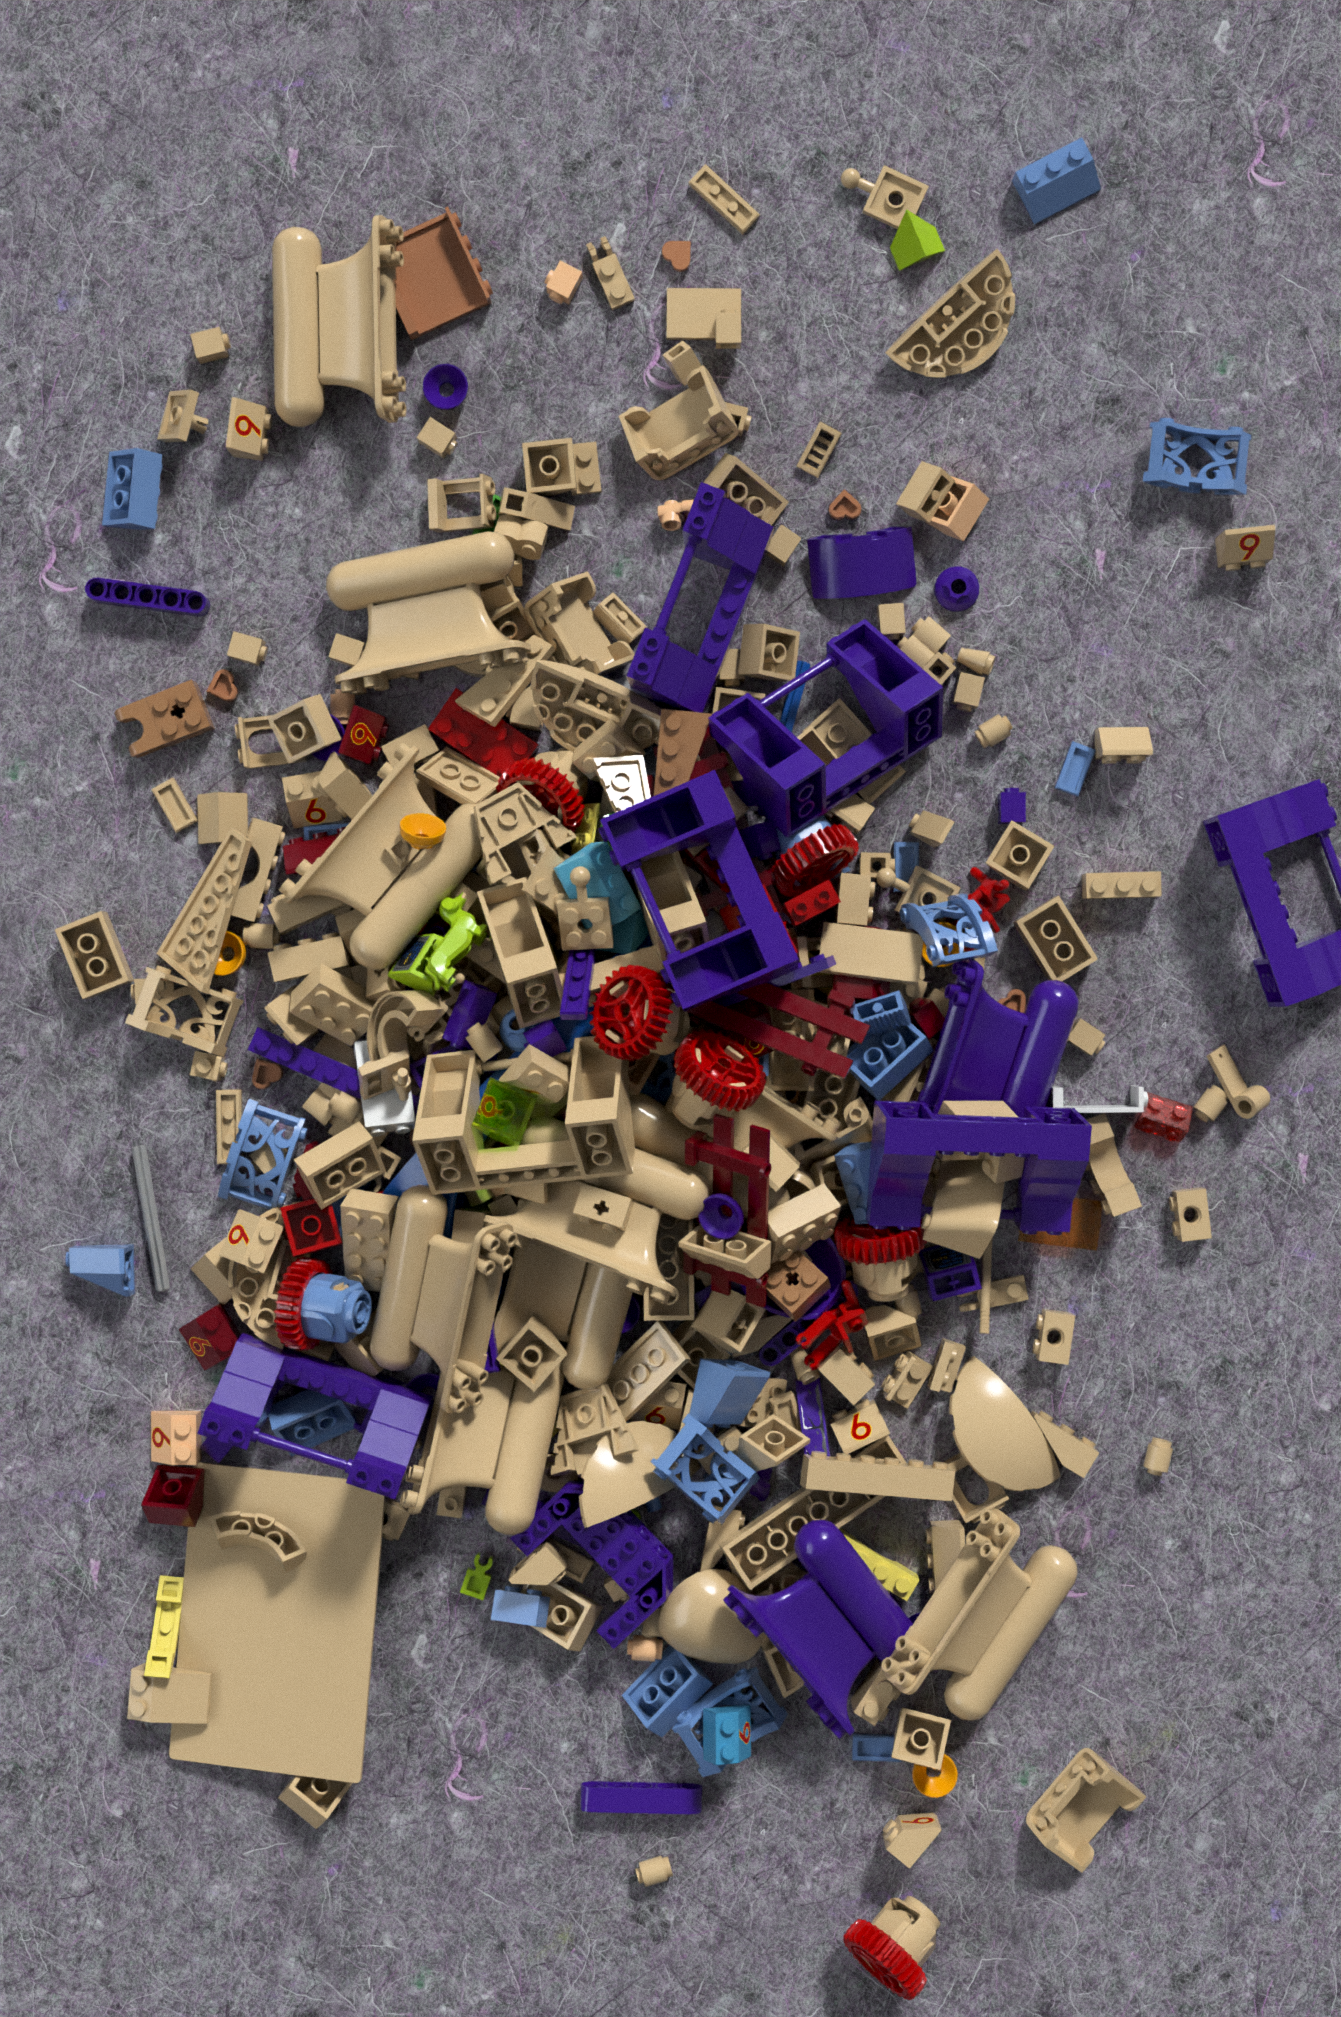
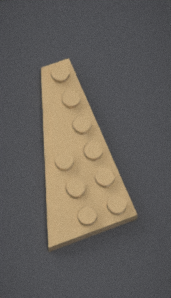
[156,828,252,994]

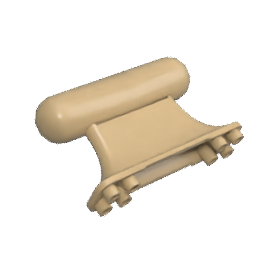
[272,215,407,427]
[326,532,531,695]
[278,742,483,970]
[630,1025,841,1221]
[483,1116,712,1305]
[370,1185,517,1413]
[493,1198,633,1389]
[400,1346,565,1535]
[881,1508,1078,1721]

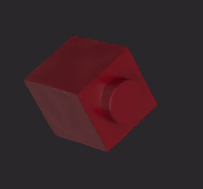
[908,997,945,1039]

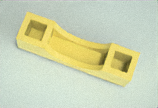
[839,1528,920,1601]

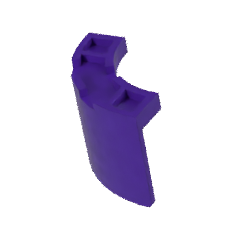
[807,526,917,599]

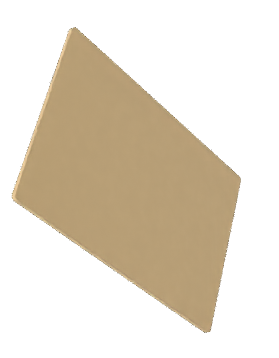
[169,1462,386,1783]

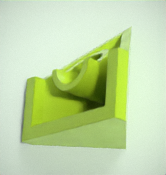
[890,209,945,271]

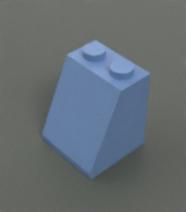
[689,1358,770,1428]

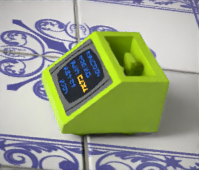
[388,933,439,996]

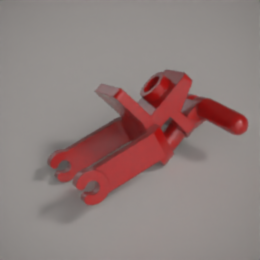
[946,867,1010,952]
[796,1280,868,1370]

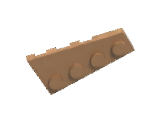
[653,709,712,796]

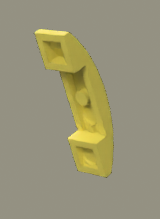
[144,1575,184,1679]

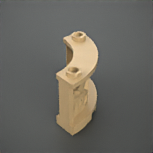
[125,965,244,1057]

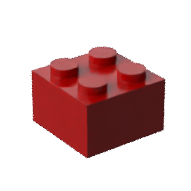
[280,1199,343,1258]

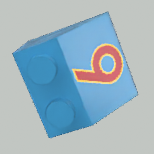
[703,1704,751,1765]

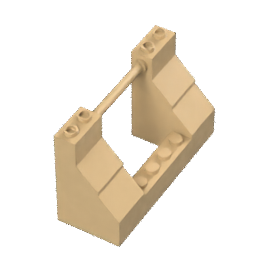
[477,851,710,1029]
[412,1036,635,1195]

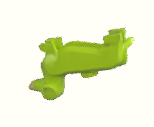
[425,892,487,992]

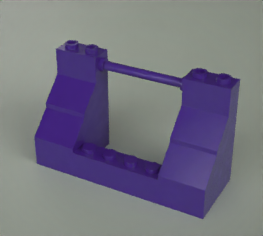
[626,482,774,713]
[708,619,943,838]
[598,770,799,1012]
[1203,779,1341,1007]
[866,1101,1092,1235]
[197,1333,433,1499]

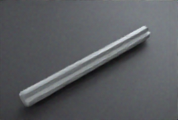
[132,1145,170,1292]

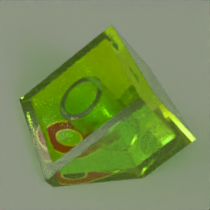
[472,1077,538,1146]

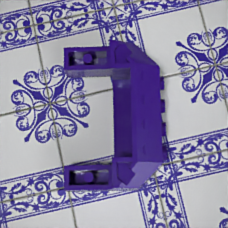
[510,1480,673,1649]

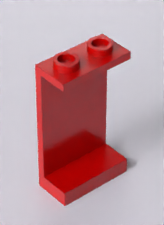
[781,880,841,928]

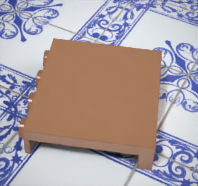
[395,207,493,341]

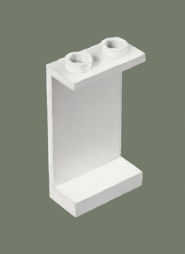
[353,1041,416,1137]
[1046,1085,1148,1113]

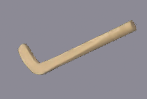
[979,1238,993,1334]

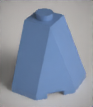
[66,1244,135,1296]

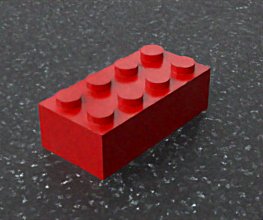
[428,688,540,777]

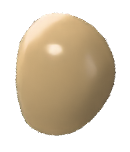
[658,1569,765,1664]

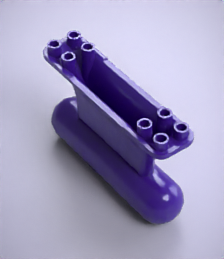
[910,959,1079,1118]
[723,1519,913,1740]

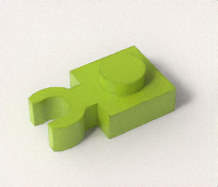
[460,1552,493,1600]

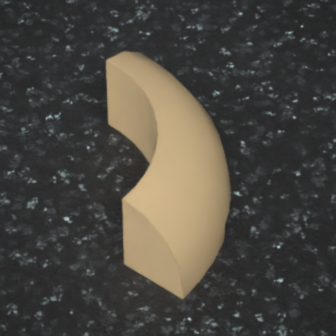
[209,1511,307,1573]

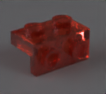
[1134,1091,1193,1142]

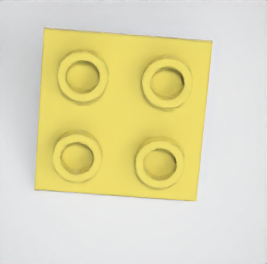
[570,803,600,854]

